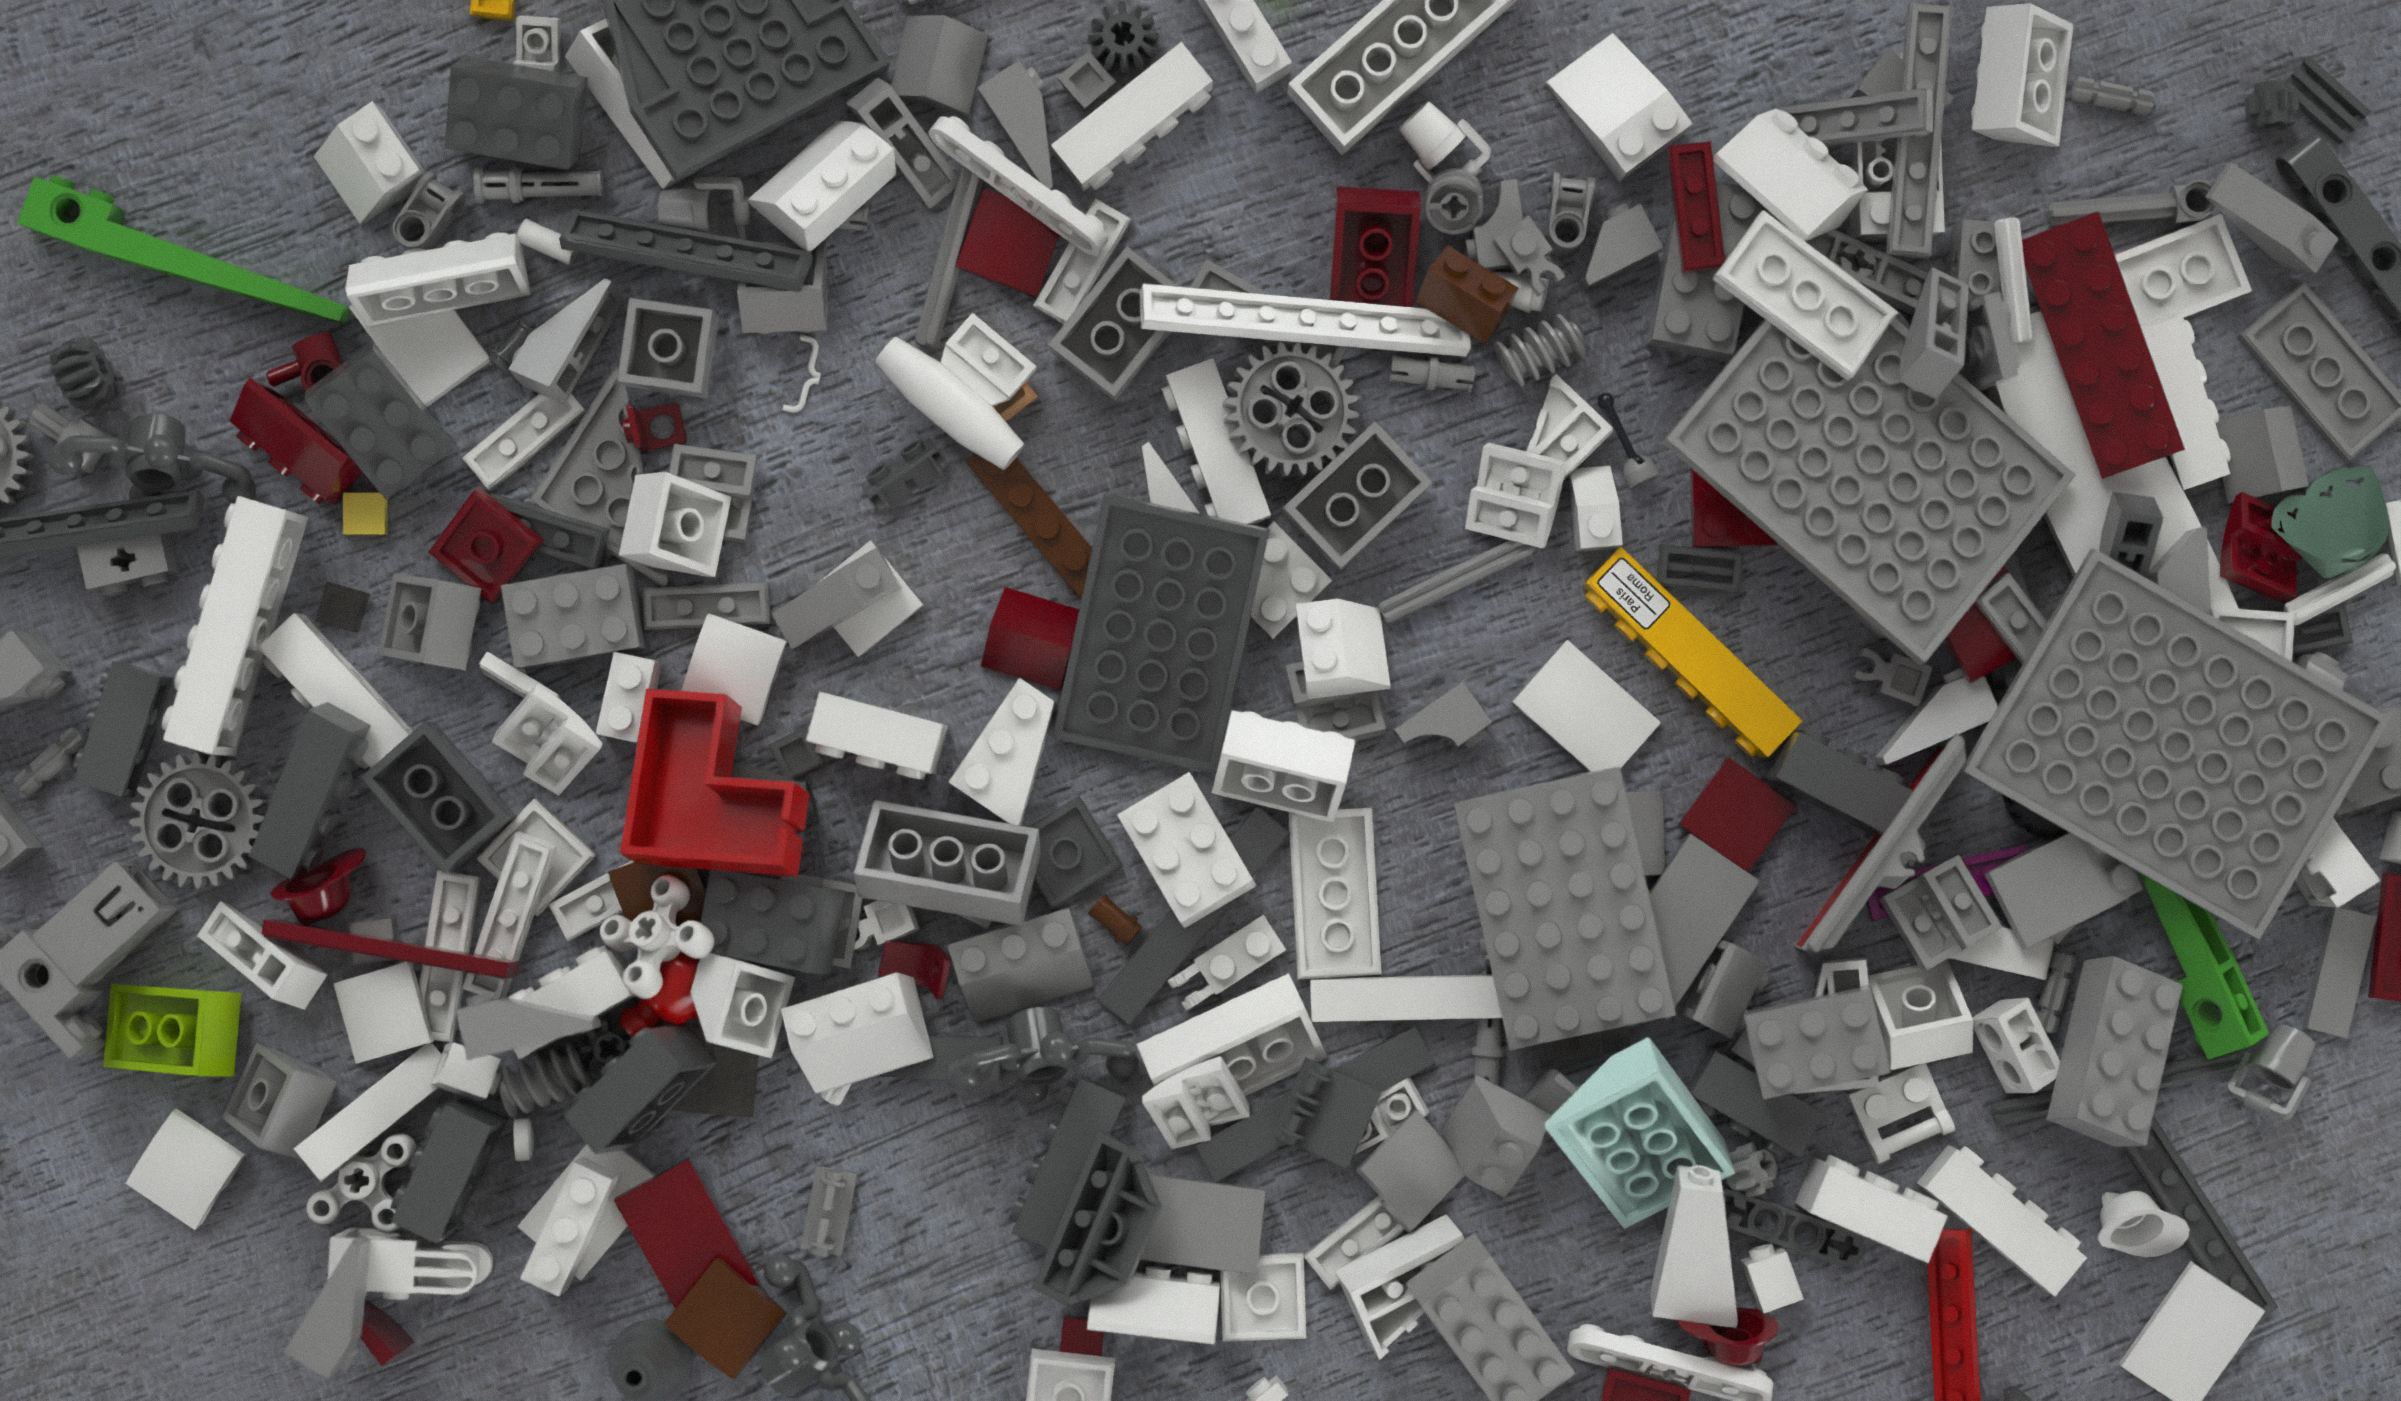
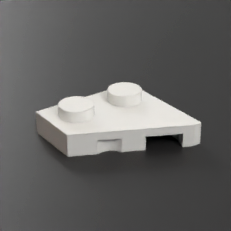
[1527,374,1613,481]

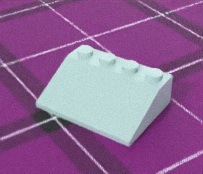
[1544,1037,1735,1229]

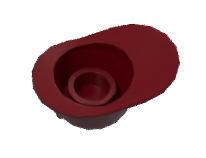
[271,848,366,925]
[1677,1308,1779,1365]

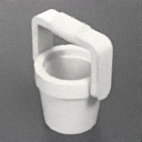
[1398,101,1491,182]

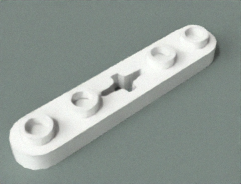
[929,116,1108,255]
[1567,1324,1774,1401]

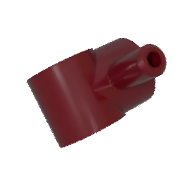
[266,332,343,390]

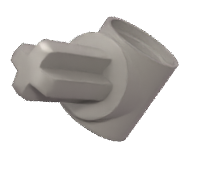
[29,404,111,473]

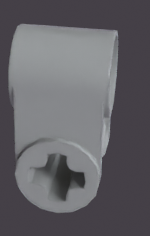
[393,171,467,250]
[1545,172,1595,257]

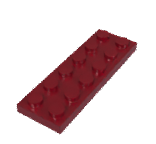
[2022,211,2186,479]

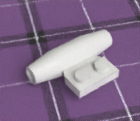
[875,313,1036,470]

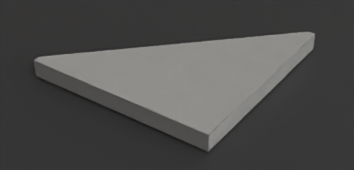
[529,367,670,587]

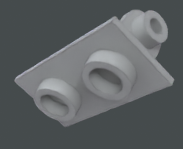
[800,1166,858,1257]

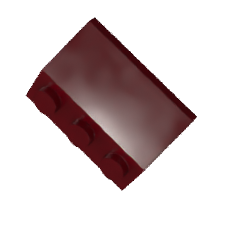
[229,378,363,505]

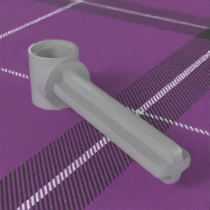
[2047,180,2216,227]

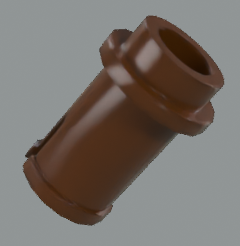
[1088,894,1142,946]

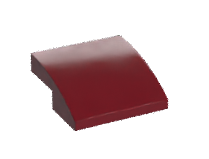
[955,188,1060,297]
[2220,492,2302,604]
[1946,565,2017,684]
[360,1300,415,1366]

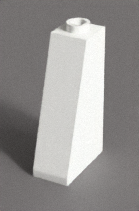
[1650,1165,1738,1328]

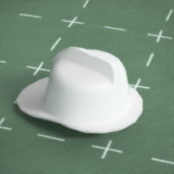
[2097,1191,2190,1257]

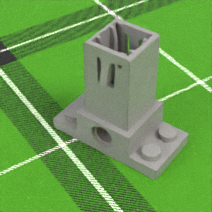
[0,862,177,1059]

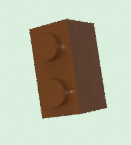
[1415,245,1519,344]

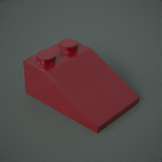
[1330,186,1421,308]

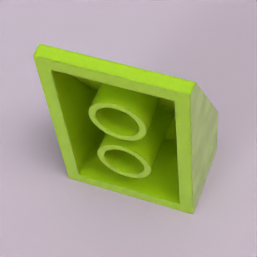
[103,983,242,1077]

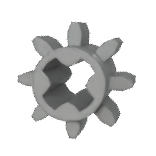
[1726,1142,1777,1198]

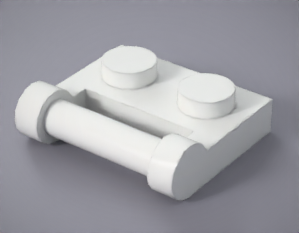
[1846,1063,1955,1164]

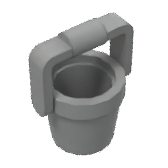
[658,177,751,240]
[2228,1024,2315,1120]

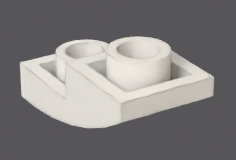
[513,16,561,72]
[1355,1077,1429,1154]

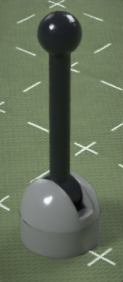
[1597,393,1660,490]

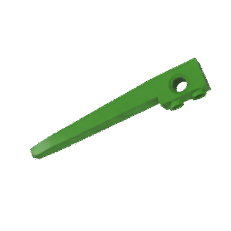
[17,174,351,325]
[2139,872,2269,1060]

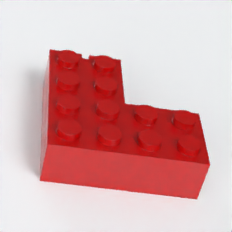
[620,689,810,877]

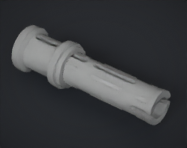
[474,166,604,204]

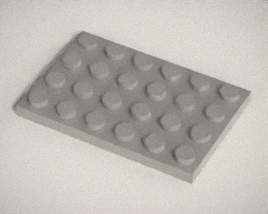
[1454,766,1676,1050]

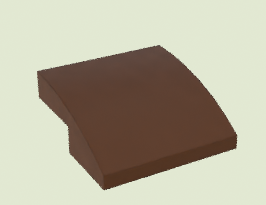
[608,862,707,926]
[664,1258,788,1379]

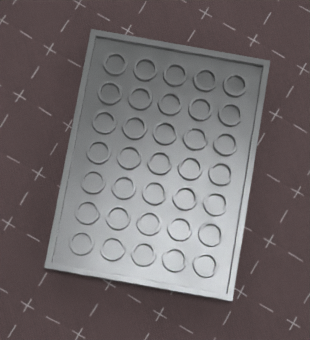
[1662,318,2076,665]
[1961,549,2391,940]

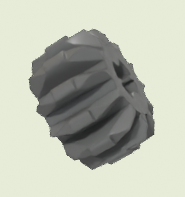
[1088,1,1159,75]
[50,337,117,411]

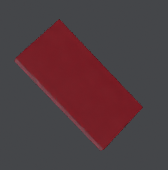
[614,1157,767,1309]

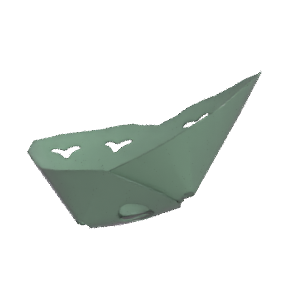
[2271,466,2389,578]

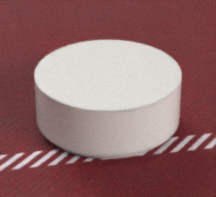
[514,1118,534,1161]

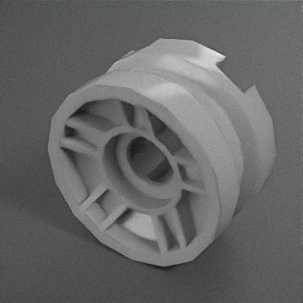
[1425,168,1484,235]

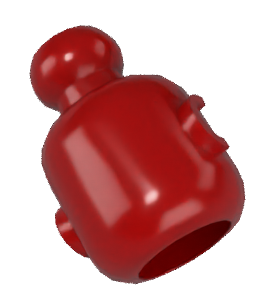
[619,951,700,1037]

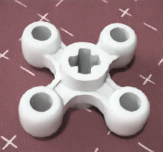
[600,875,714,999]
[307,1133,417,1233]

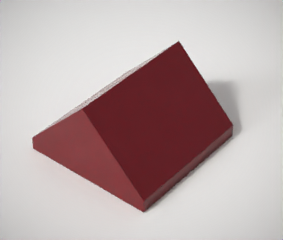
[981,587,1079,690]

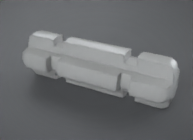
[2071,77,2155,115]
[13,728,87,795]
[2036,952,2076,1034]

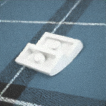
[1465,443,1567,548]
[682,613,787,726]
[492,684,603,796]
[333,962,434,1064]
[1142,1056,1250,1149]
[125,1108,245,1230]

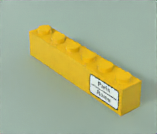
[1581,547,1803,758]

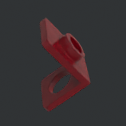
[622,403,687,453]
[878,940,950,999]

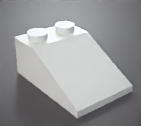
[1546,33,1693,182]

